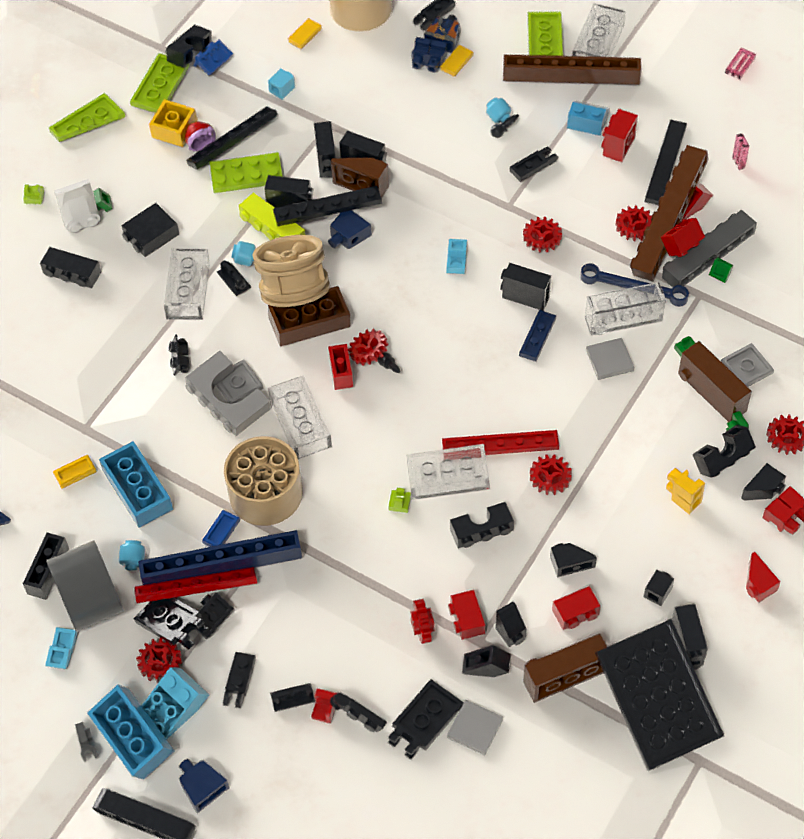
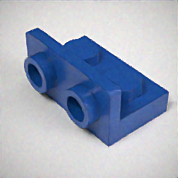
[193,39,233,76]

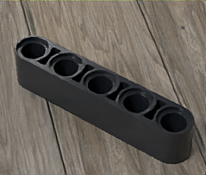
[92,788,196,839]

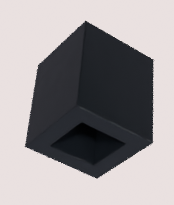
[643,569,675,606]

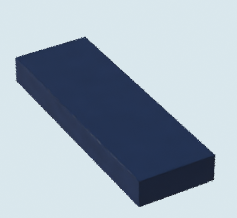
[519,310,556,362]

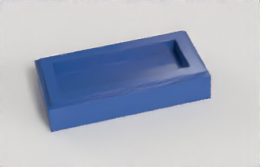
[202,510,240,547]

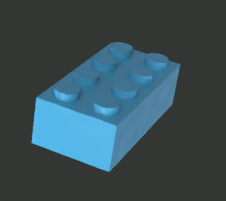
[99,441,173,528]
[87,684,174,779]

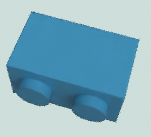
[567,101,610,136]

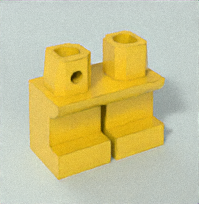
[666,468,705,514]

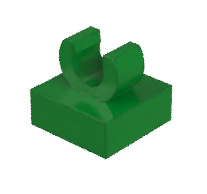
[93,188,112,212]
[709,257,734,283]
[674,336,695,357]
[726,411,749,431]

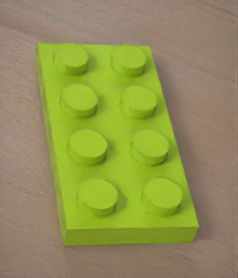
[527,12,563,56]
[130,53,190,113]
[209,152,283,193]

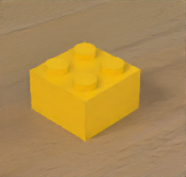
[149,99,197,147]

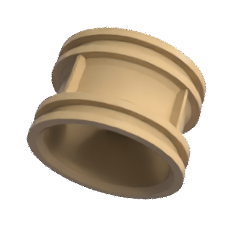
[253,235,330,307]

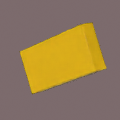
[288,18,322,49]
[441,45,473,77]
[53,454,97,489]

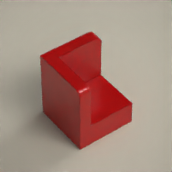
[311,688,337,724]

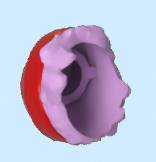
[185,121,216,152]

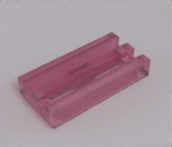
[725,47,756,80]
[732,133,749,170]

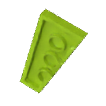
[48,93,125,142]

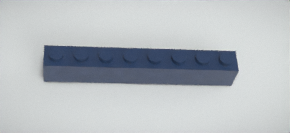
[138,530,302,585]

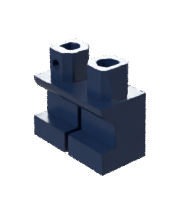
[412,37,447,73]

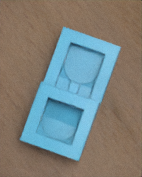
[446,239,467,274]
[45,627,78,669]

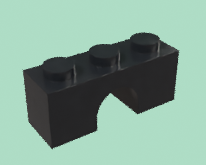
[166,24,212,68]
[692,425,756,478]
[450,502,514,549]

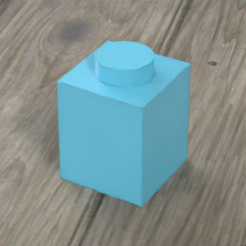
[268,68,295,100]

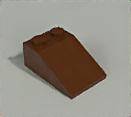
[331,158,389,198]

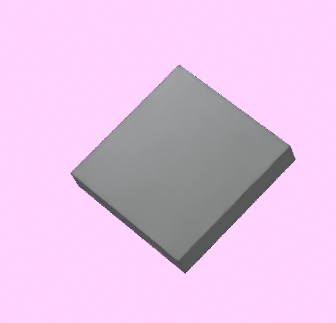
[586,338,634,380]
[721,343,774,387]
[216,359,264,404]
[447,700,503,755]

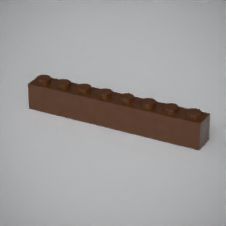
[503,54,641,85]
[630,145,709,282]

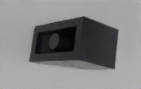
[741,463,786,501]
[550,543,597,577]
[495,601,527,647]
[462,645,511,677]

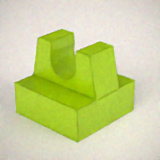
[23,184,44,204]
[388,487,411,513]

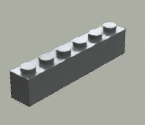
[662,210,757,288]

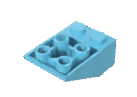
[141,667,209,740]

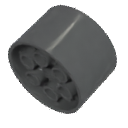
[46,540,124,632]

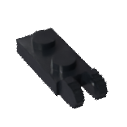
[413,0,456,31]
[510,146,558,182]
[223,652,256,709]
[329,692,387,733]

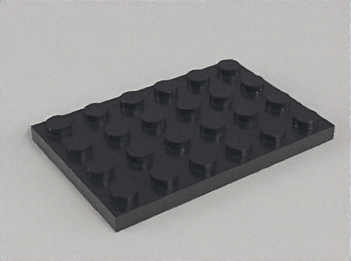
[595,619,724,771]

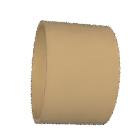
[329,0,392,31]
[224,436,303,526]

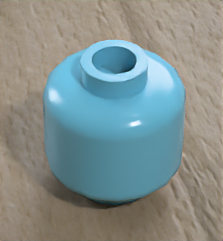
[486,97,512,123]
[231,241,256,266]
[119,540,145,571]

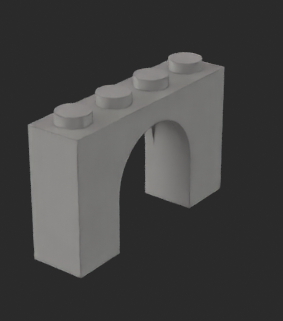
[185,351,270,436]

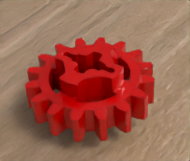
[615,205,652,242]
[523,216,562,253]
[348,328,389,366]
[766,414,804,455]
[529,454,572,495]
[410,599,435,644]
[136,638,182,683]

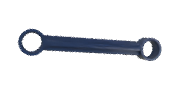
[580,263,689,307]

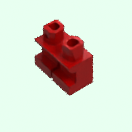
[762,486,804,535]

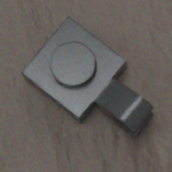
[75,722,98,762]

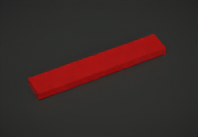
[442,430,559,458]
[134,567,257,604]

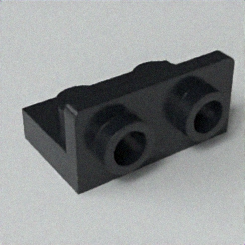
[195,592,234,639]

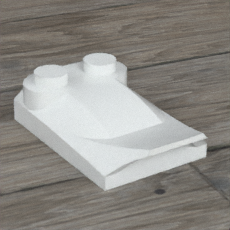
[54,179,100,232]

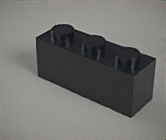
[40,246,101,288]
[23,532,69,600]

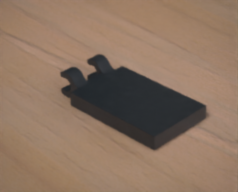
[133,597,209,650]
[388,679,464,760]

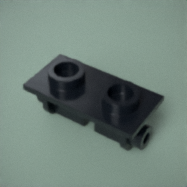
[216,260,251,296]
[168,334,190,375]
[270,683,315,712]

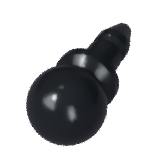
[490,114,519,138]
[377,352,400,373]

